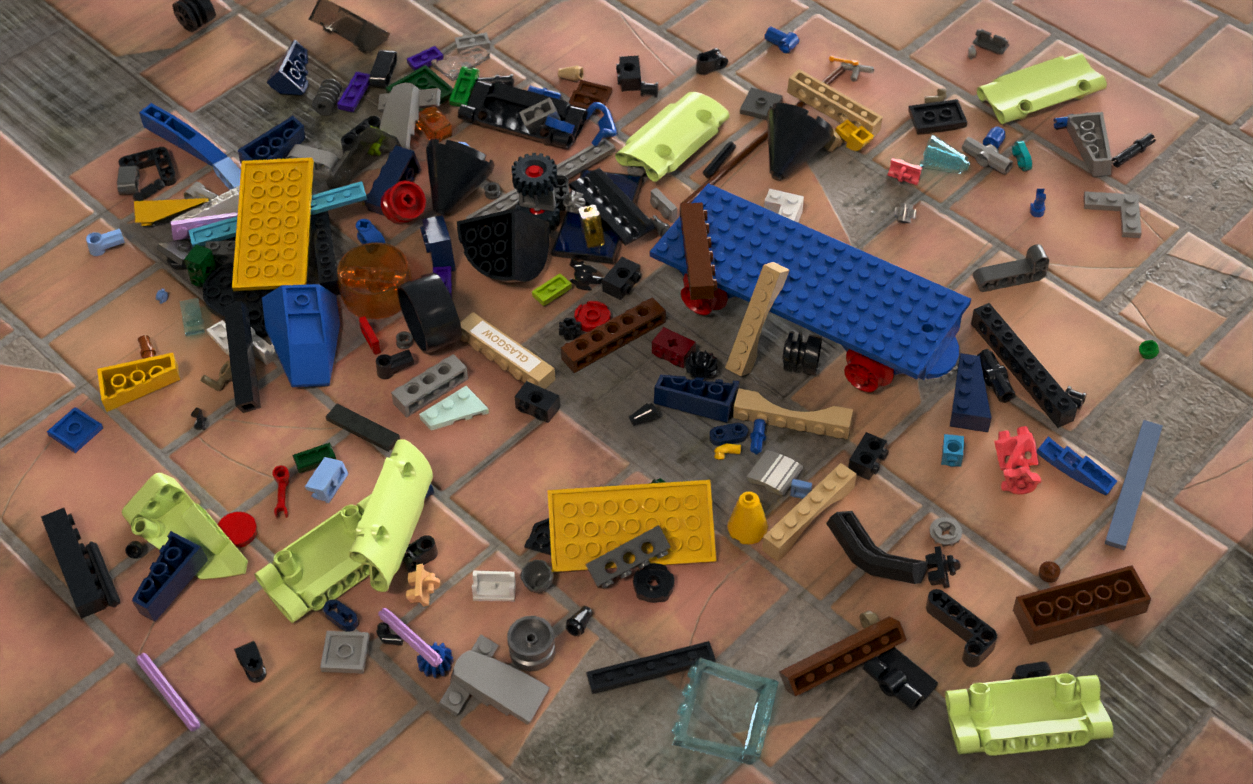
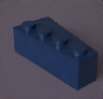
[238,116,305,164]
[654,374,740,423]
[132,531,208,622]

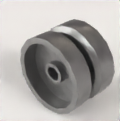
[507,616,555,671]

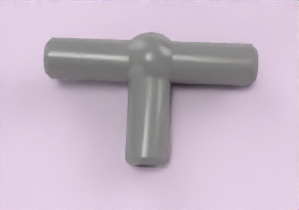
[841,63,874,81]

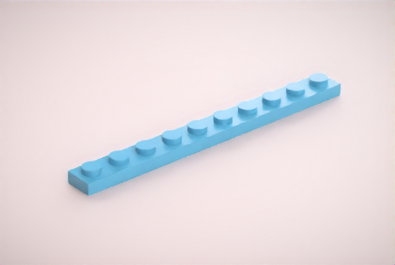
[189,181,367,247]

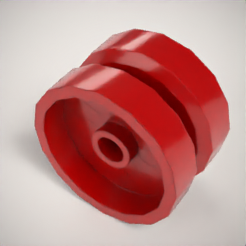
[381,181,426,224]

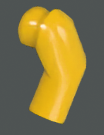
[714,443,741,460]

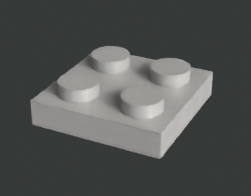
[320,631,370,674]

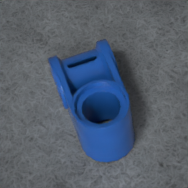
[356,219,386,253]

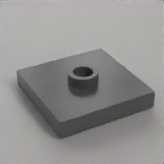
[740,88,783,120]
[157,239,193,266]

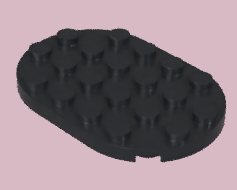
[202,262,275,336]

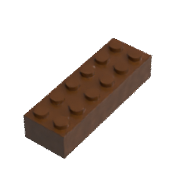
[1013,565,1151,645]

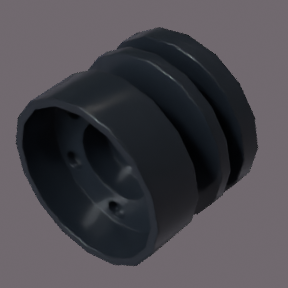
[172,0,216,33]
[782,331,822,375]

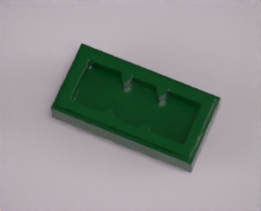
[292,442,336,473]

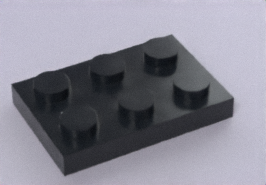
[908,99,967,134]

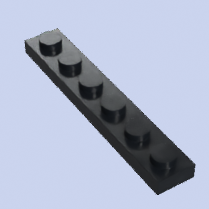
[586,641,716,694]

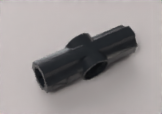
[977,349,1015,403]

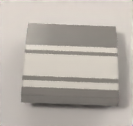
[747,450,803,495]

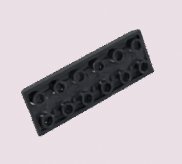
[569,168,655,246]

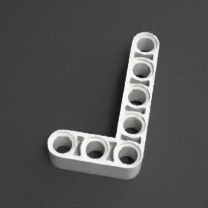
[172,186,240,221]

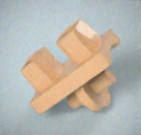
[406,564,440,607]

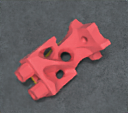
[994,426,1041,495]

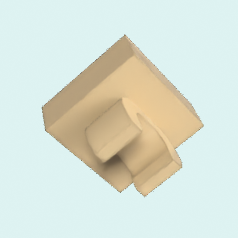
[824,128,843,152]

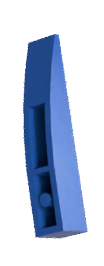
[139,103,228,167]

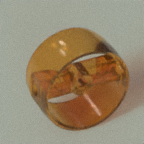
[337,242,412,319]

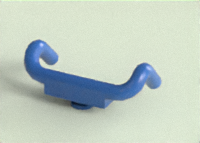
[587,102,618,146]

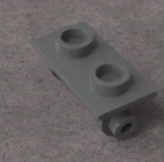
[972,29,1009,54]

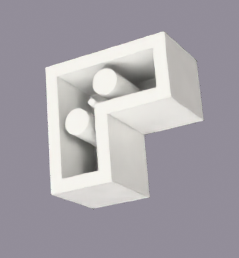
[764,189,804,222]

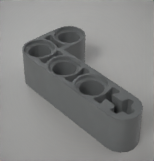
[973,244,1049,292]

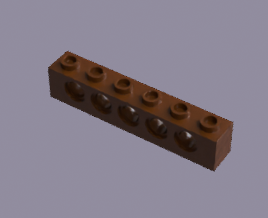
[561,297,666,373]

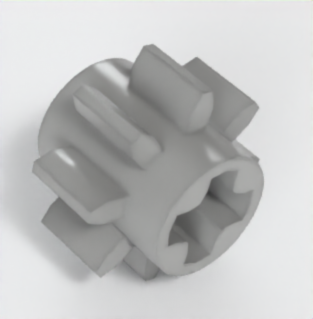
[563,191,585,214]
[894,203,917,223]

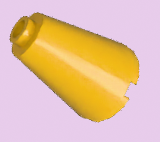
[728,492,768,545]

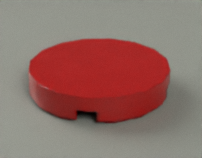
[574,301,611,332]
[217,512,257,548]

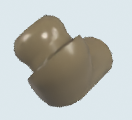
[925,89,947,103]

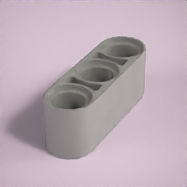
[286,144,338,175]

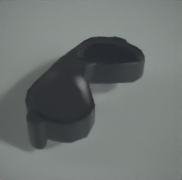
[191,407,207,430]

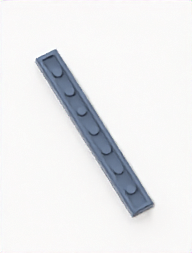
[1104,420,1163,550]

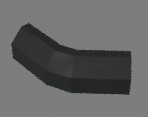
[826,511,928,584]

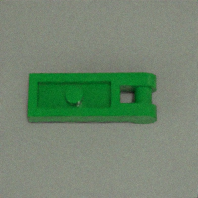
[449,66,479,107]

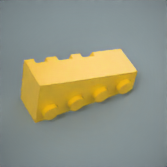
[97,353,180,412]

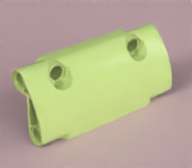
[615,92,730,182]
[349,439,433,592]
[254,494,371,623]
[945,673,1113,756]

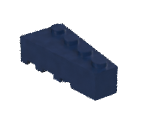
[364,145,422,216]
[949,353,991,432]

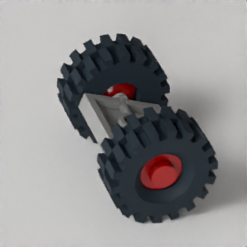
[512,153,560,234]

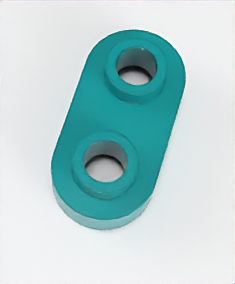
[1012,141,1032,171]

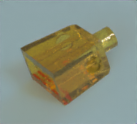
[578,205,605,248]

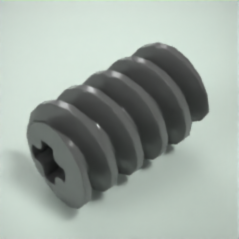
[312,79,342,116]

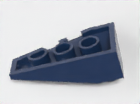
[266,40,308,95]

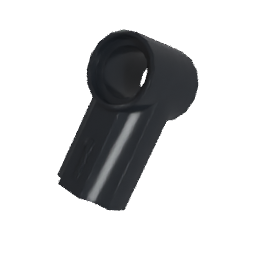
[376,350,414,379]

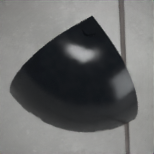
[457,208,549,283]

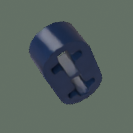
[323,599,358,632]

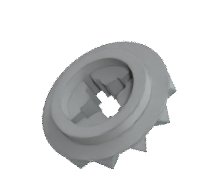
[929,517,962,547]

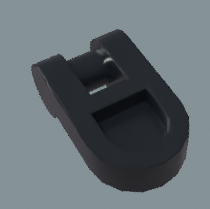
[1011,662,1051,680]

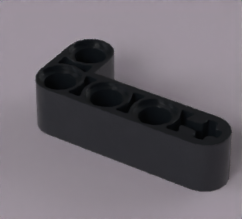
[926,589,997,667]

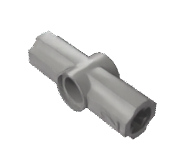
[961,137,1013,175]

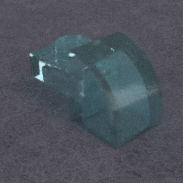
[179,298,205,337]

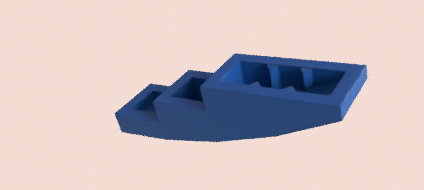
[1037,436,1117,495]

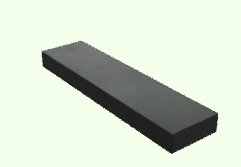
[326,403,400,452]

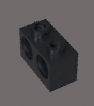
[848,432,889,480]

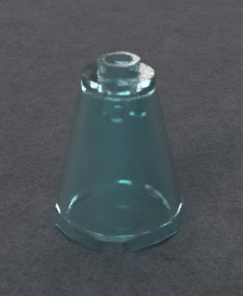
[919,134,970,174]

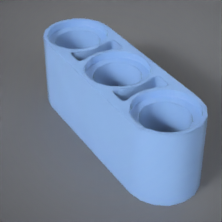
[212,157,241,190]

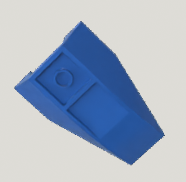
[262,284,340,387]

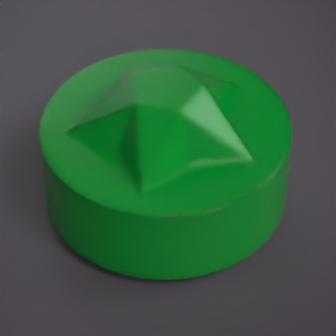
[1139,340,1159,359]

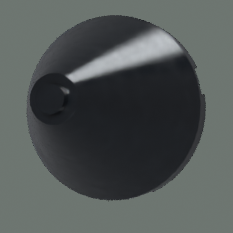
[767,103,834,181]
[426,139,495,217]

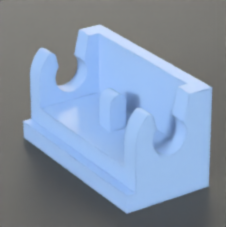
[305,457,348,503]

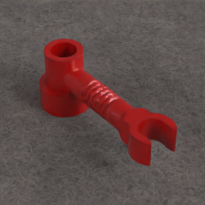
[272,465,290,518]

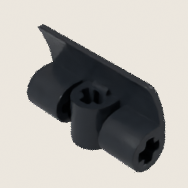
[862,647,938,711]

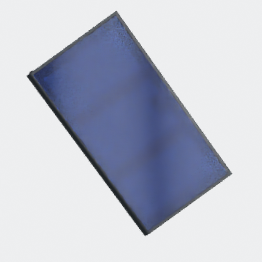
[551,170,642,264]

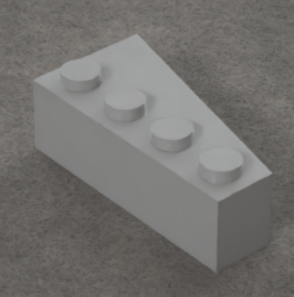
[1067,112,1112,177]

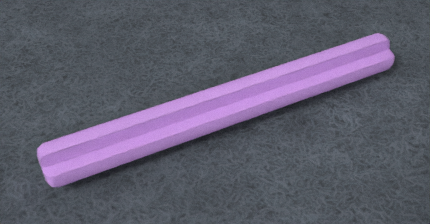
[378,608,442,667]
[136,653,200,732]

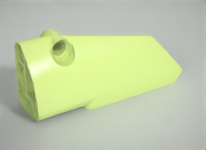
[122,473,248,580]

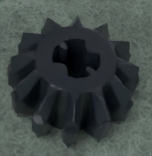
[685,349,718,381]

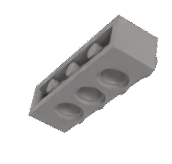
[391,354,468,418]

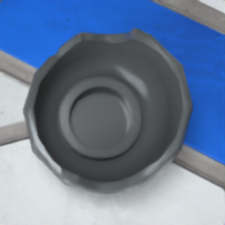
[520,559,554,593]

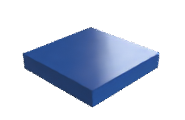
[47,407,103,453]

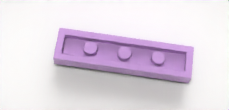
[171,212,238,241]

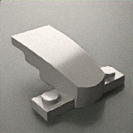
[378,83,441,152]
[438,635,550,725]

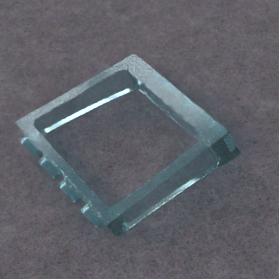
[672,658,779,765]

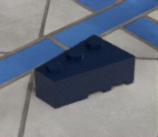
[420,215,456,272]

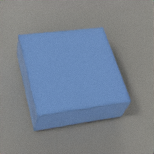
[790,479,812,499]

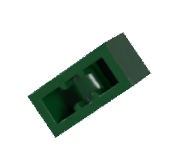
[184,245,217,287]

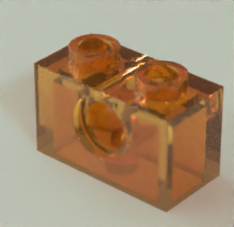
[416,107,452,142]

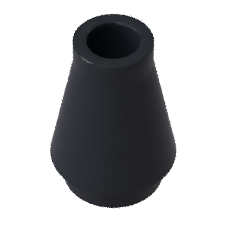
[629,403,659,426]
[565,606,593,636]

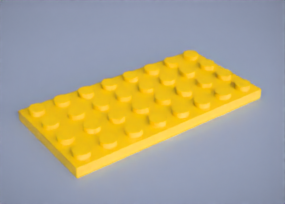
[232,158,314,291]
[547,480,716,572]

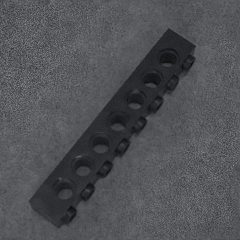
[971,303,1078,428]

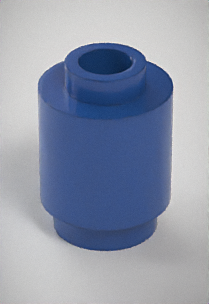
[983,126,1005,149]

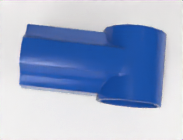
[765,26,799,53]

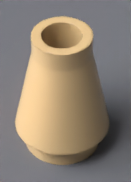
[558,65,584,82]

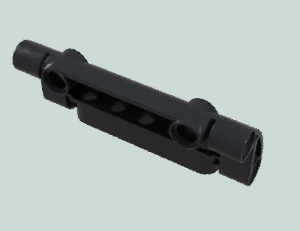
[458,81,588,149]

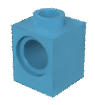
[941,434,964,467]

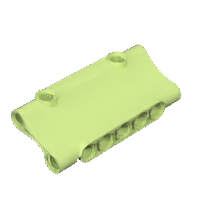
[977,53,1107,124]

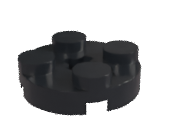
[633,563,674,603]

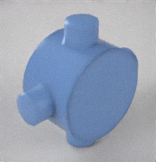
[156,288,168,304]

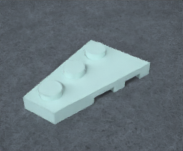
[419,386,489,431]

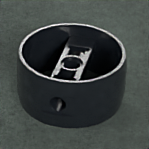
[397,272,462,353]

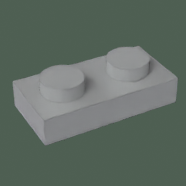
[455,32,490,53]
[650,188,677,223]

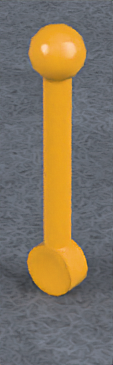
[829,55,859,65]

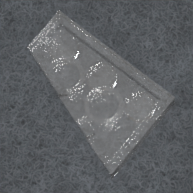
[431,45,490,81]

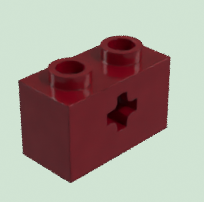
[652,327,696,369]

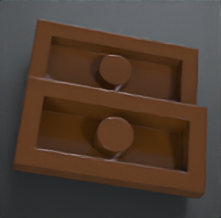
[569,80,613,113]

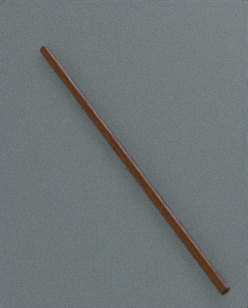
[681,66,845,204]

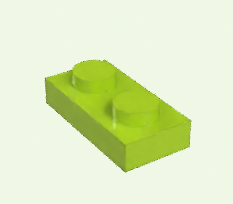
[532,274,572,306]

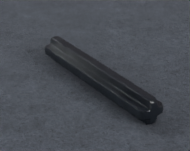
[85,541,121,608]

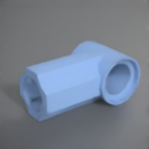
[86,229,125,256]

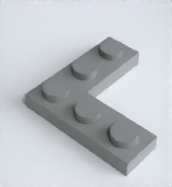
[1083,191,1141,238]

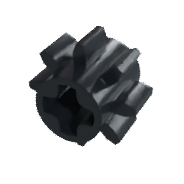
[559,317,581,340]

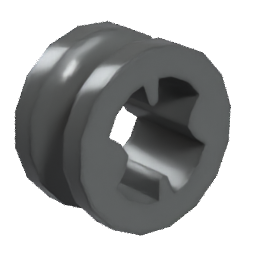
[484,182,501,200]
[396,331,413,349]

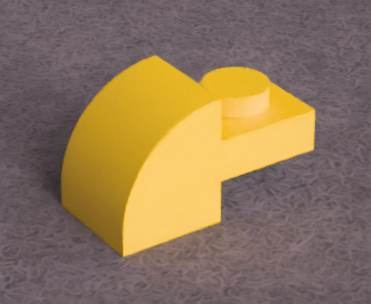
[835,119,874,151]

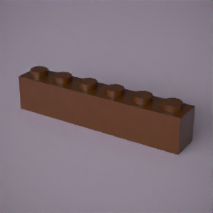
[680,202,717,300]
[779,616,907,697]

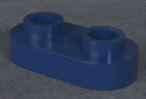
[709,423,748,446]

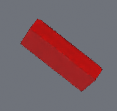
[359,316,381,355]

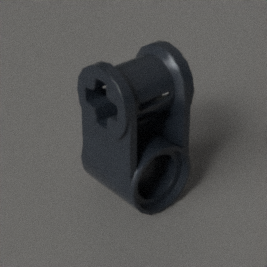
[696,48,728,75]
[402,535,438,572]
[234,641,267,683]

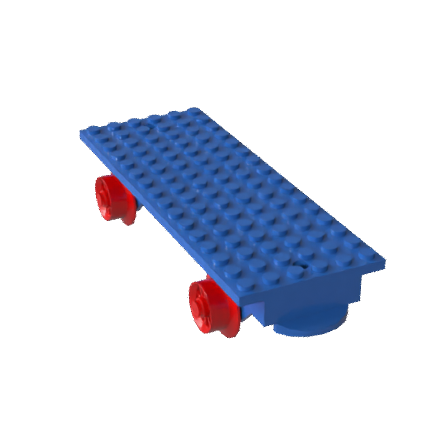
[650,183,971,392]

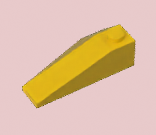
[134,198,209,226]

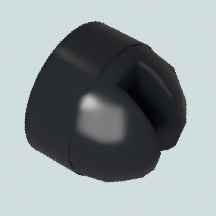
[125,541,143,559]

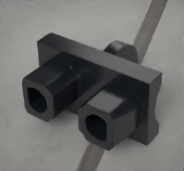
[925,546,961,589]

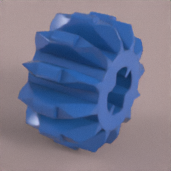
[417,641,453,679]

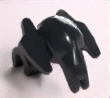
[569,256,603,291]

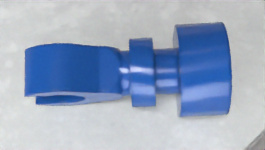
[1030,188,1046,217]

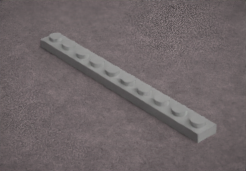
[466,138,616,219]

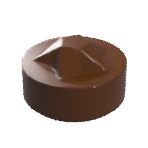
[1039,561,1061,583]

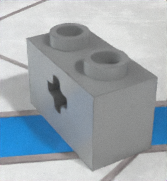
[519,97,561,134]

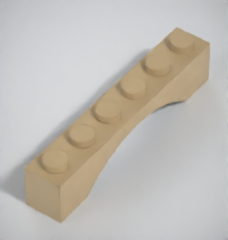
[725,262,790,376]
[733,389,853,439]
[762,463,856,562]

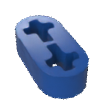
[545,116,575,134]

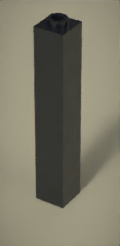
[223,301,261,413]

